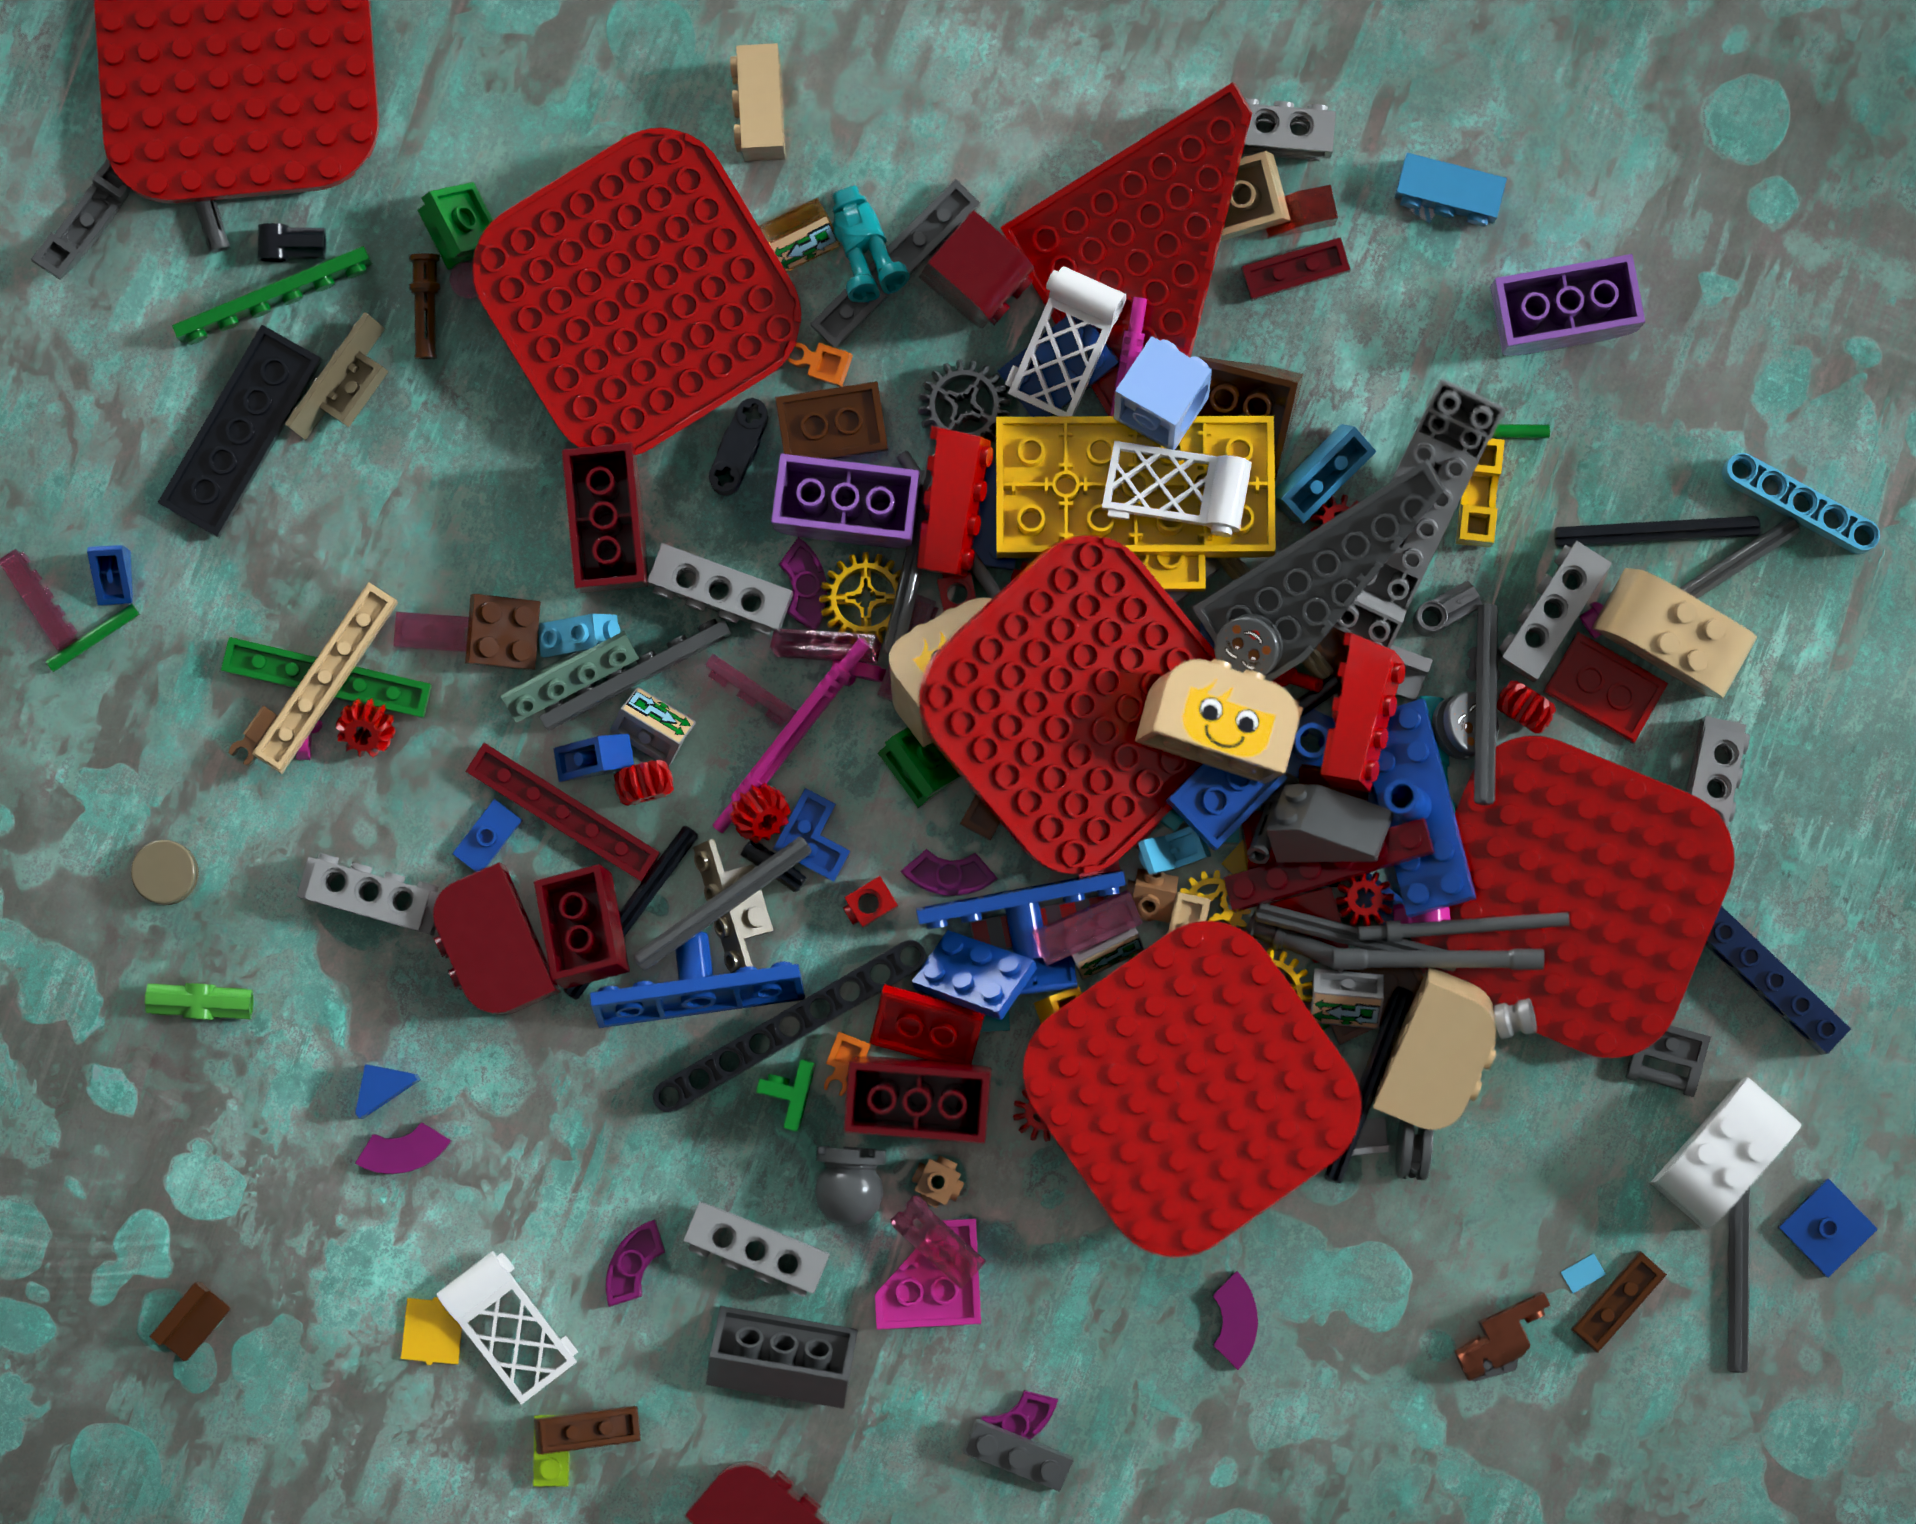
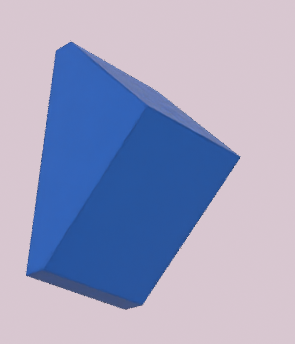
[87,545,133,605]
[355,1064,421,1119]

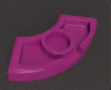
[778,537,828,633]
[900,849,998,896]
[355,1122,452,1174]
[605,1219,665,1307]
[1212,1271,1258,1370]
[981,1390,1058,1439]

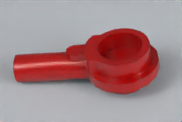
[1270,667,1323,692]

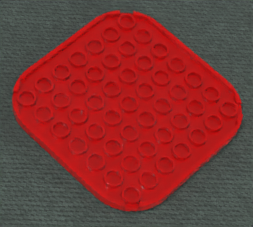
[94,0,379,204]
[472,128,802,455]
[919,536,1216,874]
[1411,736,1735,1058]
[1023,921,1361,1258]

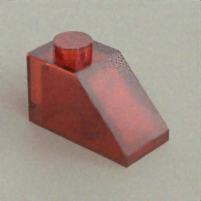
[1266,185,1338,239]

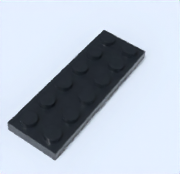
[158,324,323,538]

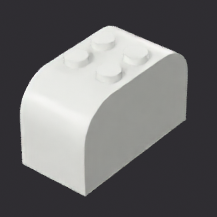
[1650,1077,1801,1229]

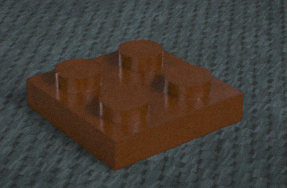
[465,594,541,671]

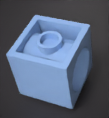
[1114,336,1212,450]

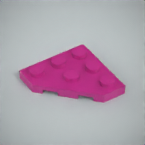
[875,1219,981,1329]

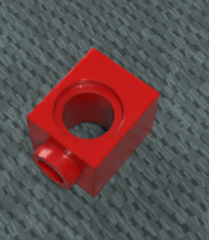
[937,572,976,612]
[843,876,898,928]

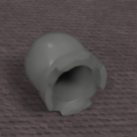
[814,1146,886,1227]

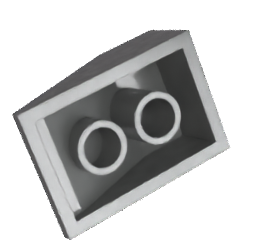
[1266,784,1394,862]

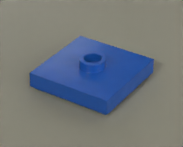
[1778,1179,1878,1278]

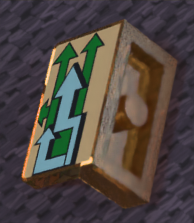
[759,197,840,272]

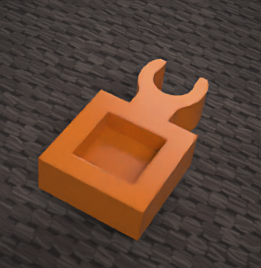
[788,343,853,387]
[824,1032,871,1096]

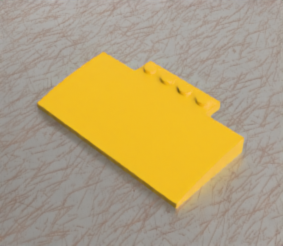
[996,416,1276,592]

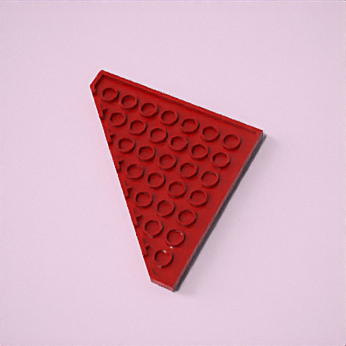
[1000,82,1252,416]

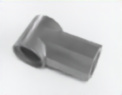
[1413,580,1483,637]

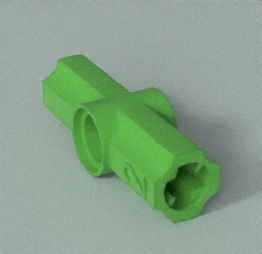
[145,983,254,1020]

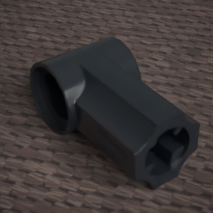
[257,223,327,263]

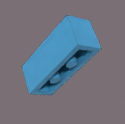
[1394,153,1507,226]
[1275,424,1377,524]

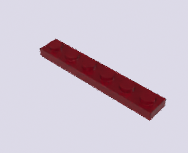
[465,743,660,882]
[1223,818,1435,912]

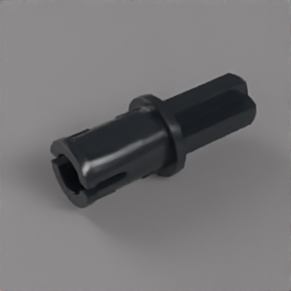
[740,840,807,892]

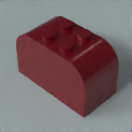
[919,210,1034,328]
[562,443,649,594]
[433,862,561,1015]
[844,1056,992,1143]
[685,1461,829,1524]

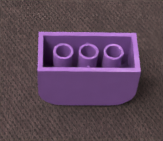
[1490,254,1645,356]
[771,454,920,549]

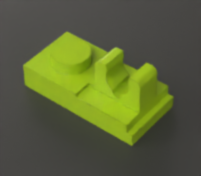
[533,1415,570,1486]

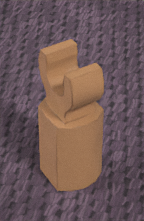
[228,705,278,766]

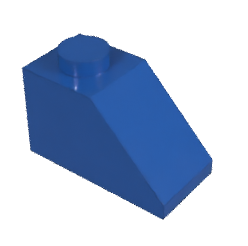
[553,734,634,782]

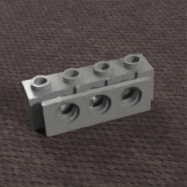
[1197,95,1336,161]
[1498,541,1612,683]
[647,543,793,636]
[1686,716,1750,828]
[296,853,440,936]
[684,1201,830,1297]

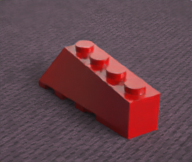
[917,426,993,578]
[1321,632,1406,792]

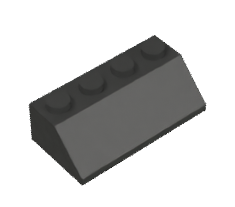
[706,1306,858,1409]

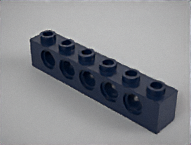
[1705,906,1851,1055]

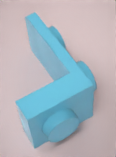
[538,614,620,658]
[1138,826,1211,875]

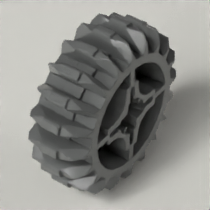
[918,360,1011,443]

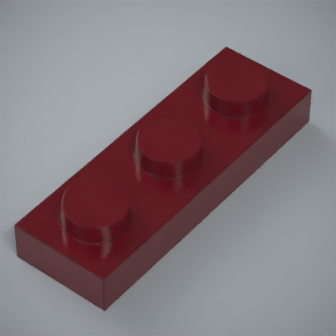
[1241,237,1351,301]

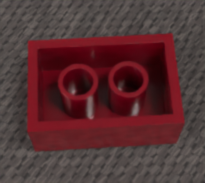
[534,864,630,989]

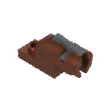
[1454,1292,1551,1382]

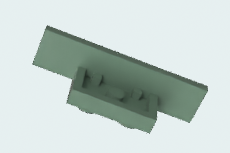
[501,631,639,723]

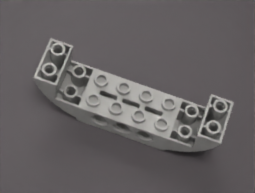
[1334,378,1506,648]

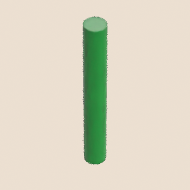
[1492,424,1550,438]
[46,603,140,672]

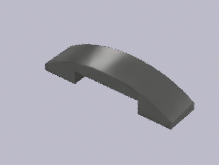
[31,158,132,280]

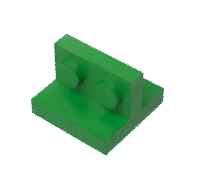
[417,182,493,270]
[877,727,962,808]
[756,1060,816,1132]

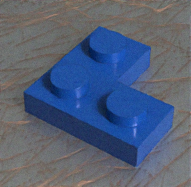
[773,788,851,882]

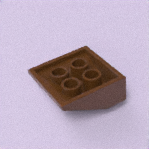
[1197,356,1304,481]

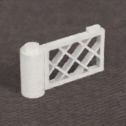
[1005,266,1127,416]
[1102,441,1252,537]
[436,1251,578,1405]

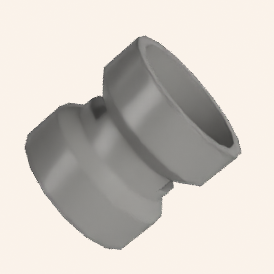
[1494,998,1537,1039]

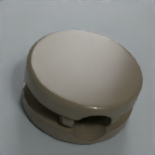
[131,840,199,905]

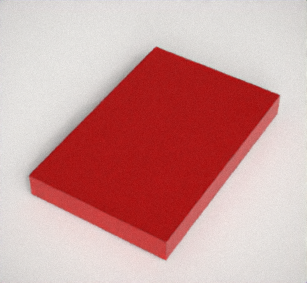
[1543,632,1668,744]
[869,984,984,1064]

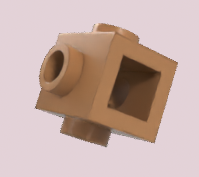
[1124,868,1179,923]
[912,1156,964,1208]

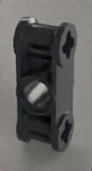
[709,398,769,496]

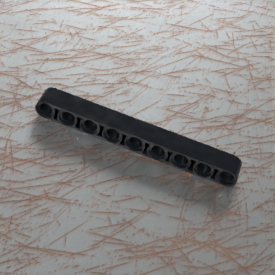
[653,940,926,1112]

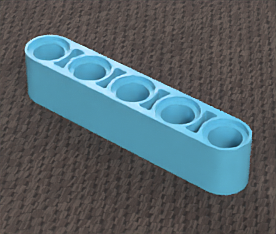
[1722,453,1880,554]

